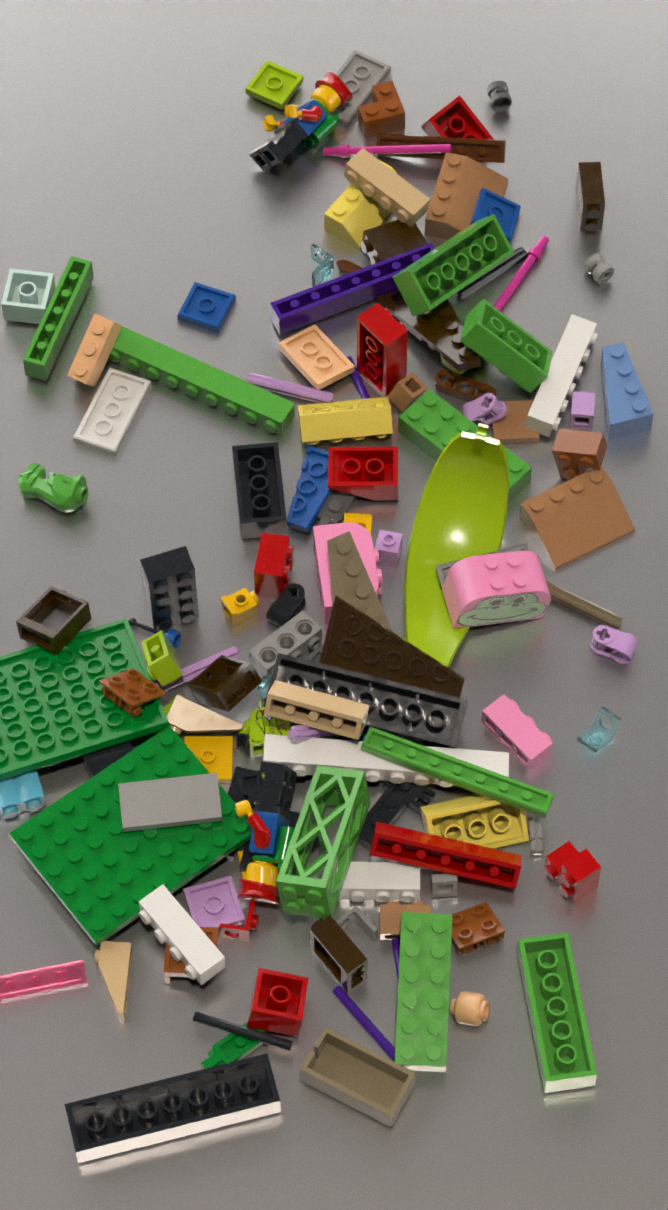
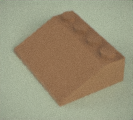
[425,152,508,240]
[519,467,635,570]

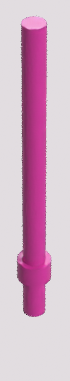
[323,144,452,158]
[493,236,549,311]

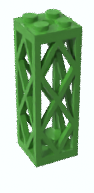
[276,765,371,919]

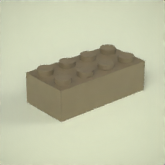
[300,1027,416,1128]

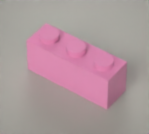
[481,694,553,771]

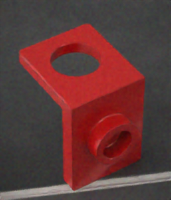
[219,901,259,942]

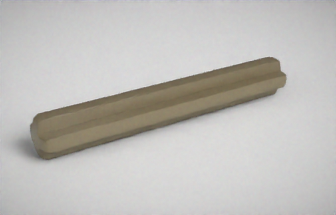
[546,581,623,630]

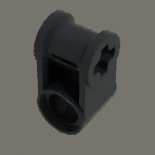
[266,583,306,627]

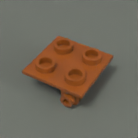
[99,668,166,716]
[452,902,506,955]

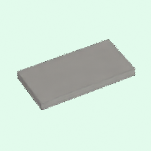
[331,50,391,128]
[118,773,222,832]

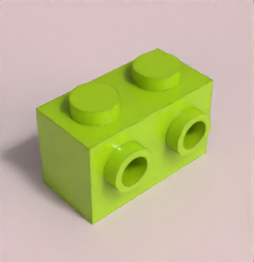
[141,630,183,687]

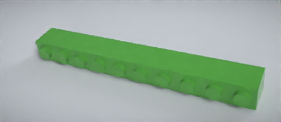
[108,326,295,436]

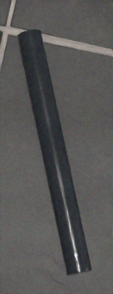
[193,1011,293,1051]

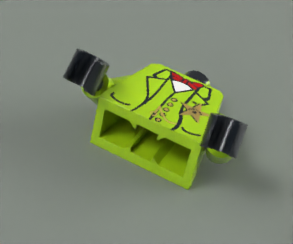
[235,698,301,756]

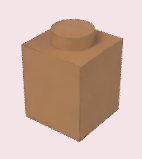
[387,372,428,413]

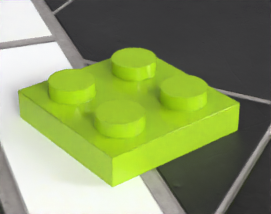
[245,60,303,110]

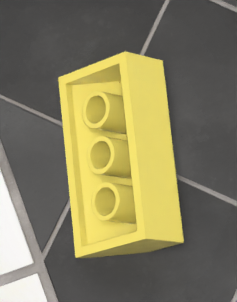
[324,159,396,250]
[297,396,393,445]
[420,794,529,849]

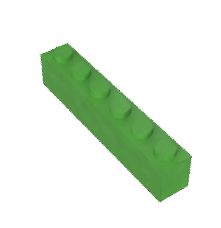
[23,256,94,381]

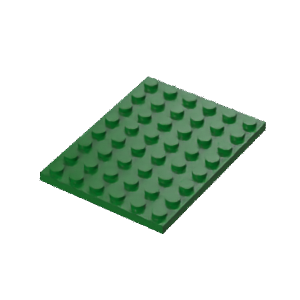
[0,618,169,781]
[9,725,252,946]

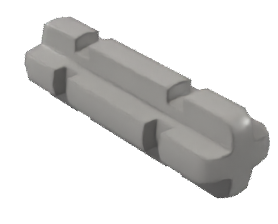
[527,812,544,856]

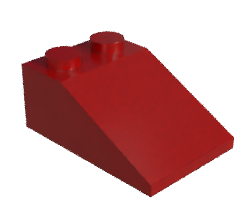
[421,95,494,162]
[328,446,399,500]

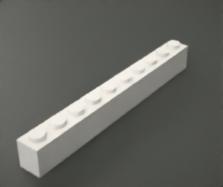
[263,734,509,787]

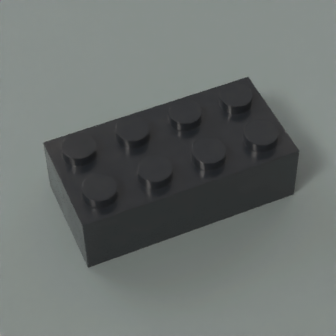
[232,442,287,539]
[140,546,199,630]

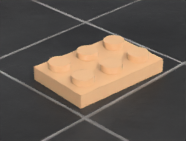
[278,324,355,390]

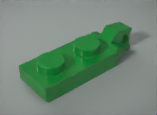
[201,1022,264,1069]

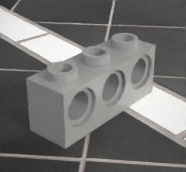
[249,611,322,681]

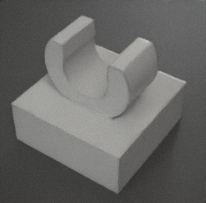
[432,871,458,898]

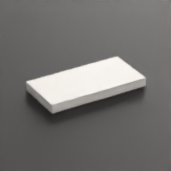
[73,368,151,456]

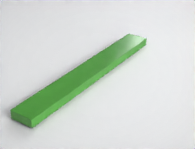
[361,727,555,818]

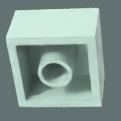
[1,269,56,324]

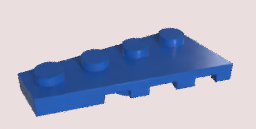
[287,445,333,533]

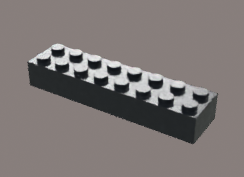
[266,653,468,748]
[65,1053,281,1163]

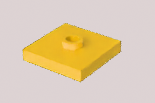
[184,736,233,783]

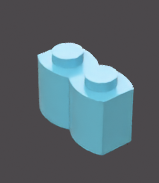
[0,772,46,819]

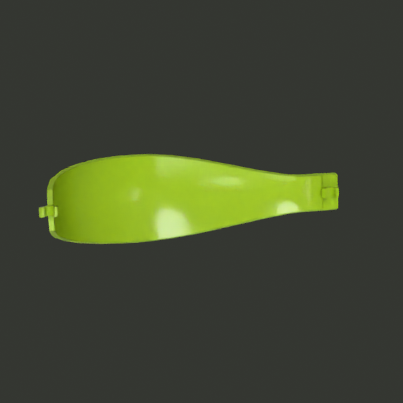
[404,423,509,667]

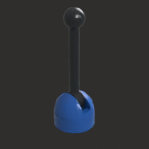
[128,617,182,649]

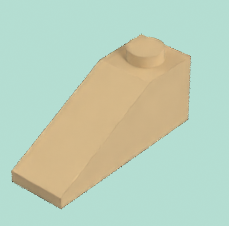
[167,695,243,735]
[95,941,133,1023]

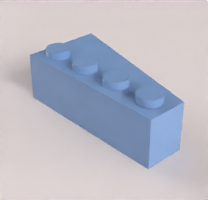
[601,342,654,440]

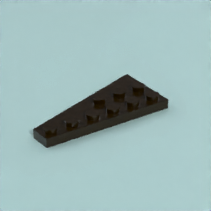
[375,291,481,372]
[319,595,465,698]

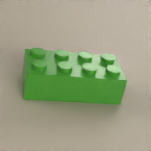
[460,299,552,393]

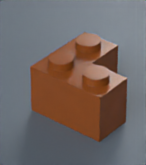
[358,81,405,139]
[552,428,607,480]

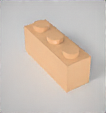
[67,313,123,387]

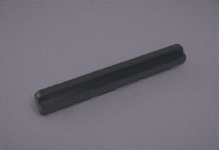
[455,247,527,300]

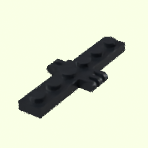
[358,743,440,849]

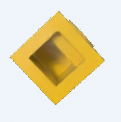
[221,587,259,627]

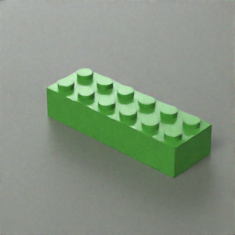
[393,214,514,317]
[398,389,532,503]
[395,912,453,1072]
[517,933,597,1093]

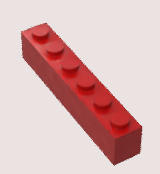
[369,821,522,889]

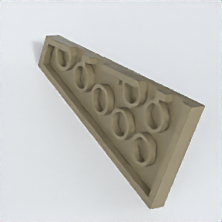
[327,531,392,631]

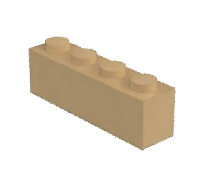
[344,148,430,227]
[264,680,369,740]

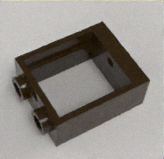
[16,586,92,655]
[187,655,263,712]
[310,915,368,994]

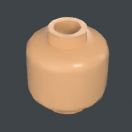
[450,991,490,1026]

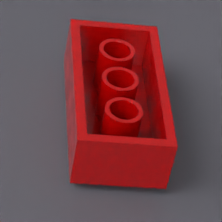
[357,303,408,397]

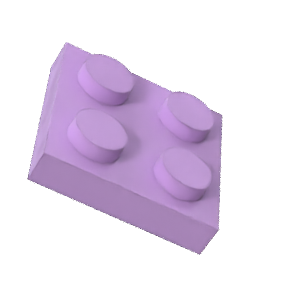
[183,876,245,931]

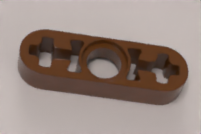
[434,370,497,402]

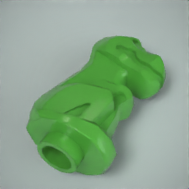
[18,463,88,513]

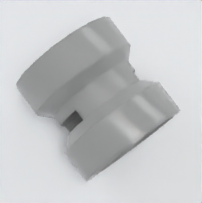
[584,253,614,285]

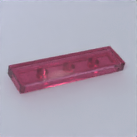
[0,960,88,1003]

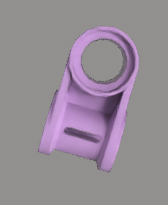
[463,393,508,426]
[590,625,638,664]

